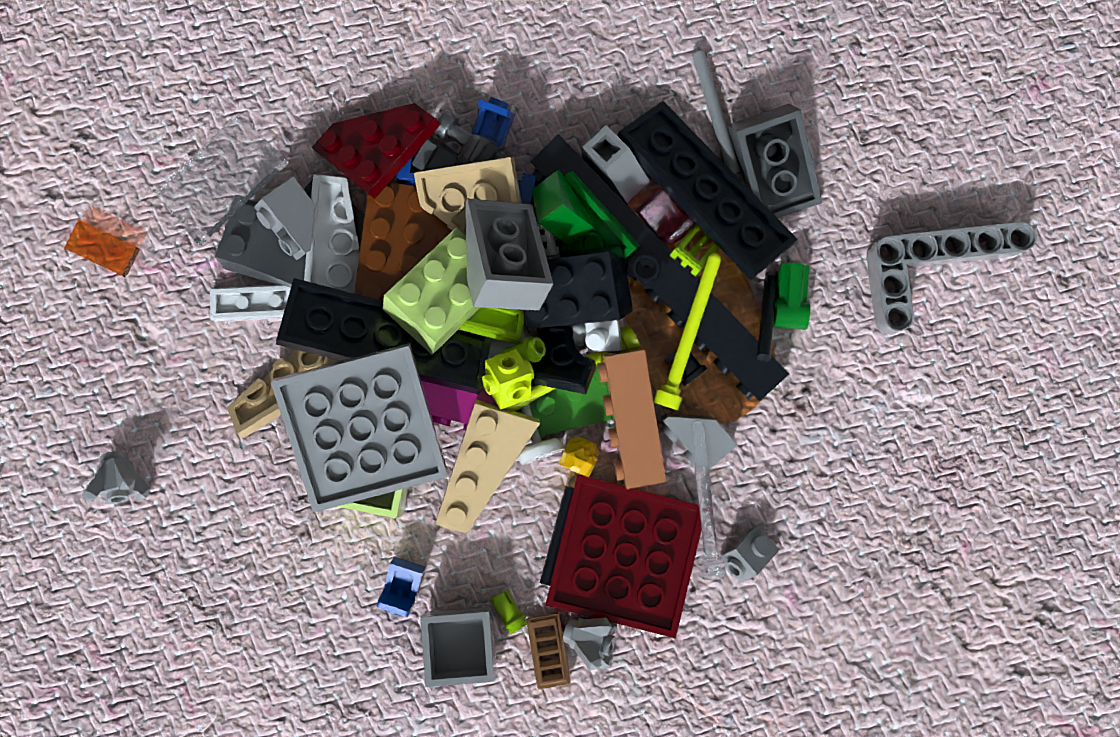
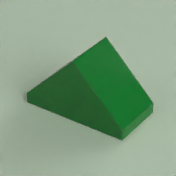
[532,170,597,246]

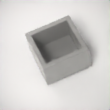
[420,606,497,687]

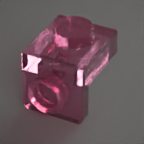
[635,189,694,244]

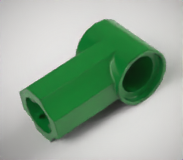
[773,263,810,330]

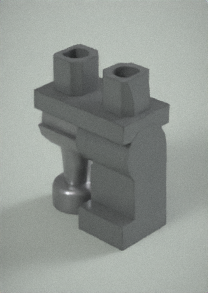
[412,111,509,171]

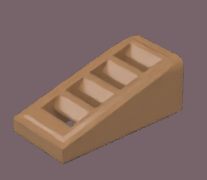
[526,612,571,689]

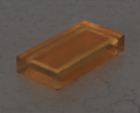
[64,219,140,277]

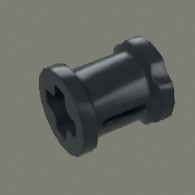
[664,350,708,387]

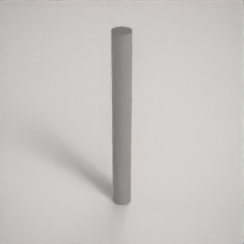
[692,50,741,175]

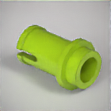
[502,336,546,363]
[489,589,527,635]

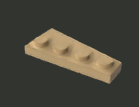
[227,349,340,438]
[435,400,540,534]

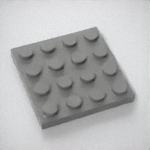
[271,343,448,513]

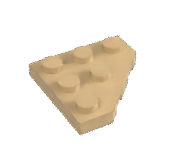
[414,156,522,235]

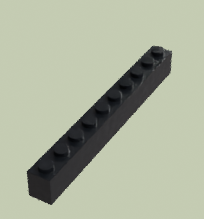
[530,134,789,401]

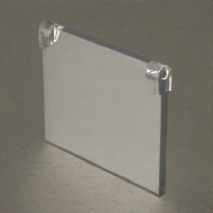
[155,112,289,246]

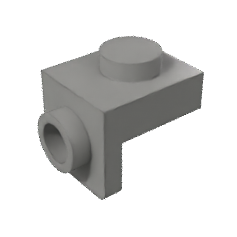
[719,525,779,582]

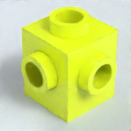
[482,349,534,410]

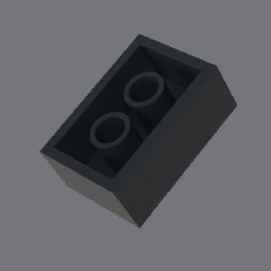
[523,245,633,329]

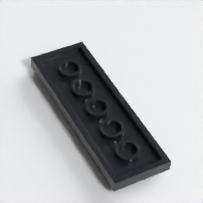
[617,101,798,280]
[276,278,492,395]

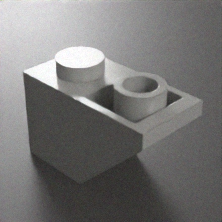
[582,125,650,204]
[254,177,315,260]
[661,413,738,471]

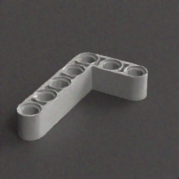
[866,222,1037,335]

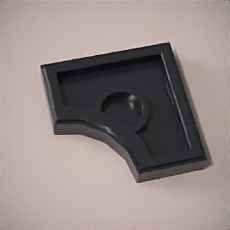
[529,326,596,394]

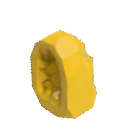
[558,436,599,477]

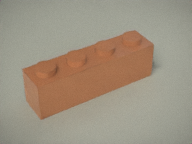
[597,347,666,489]

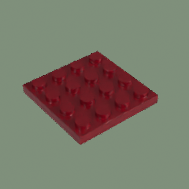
[545,474,707,639]

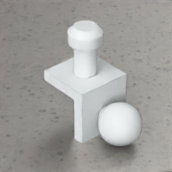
[569,320,622,352]

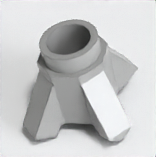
[82,451,151,504]
[563,617,617,671]

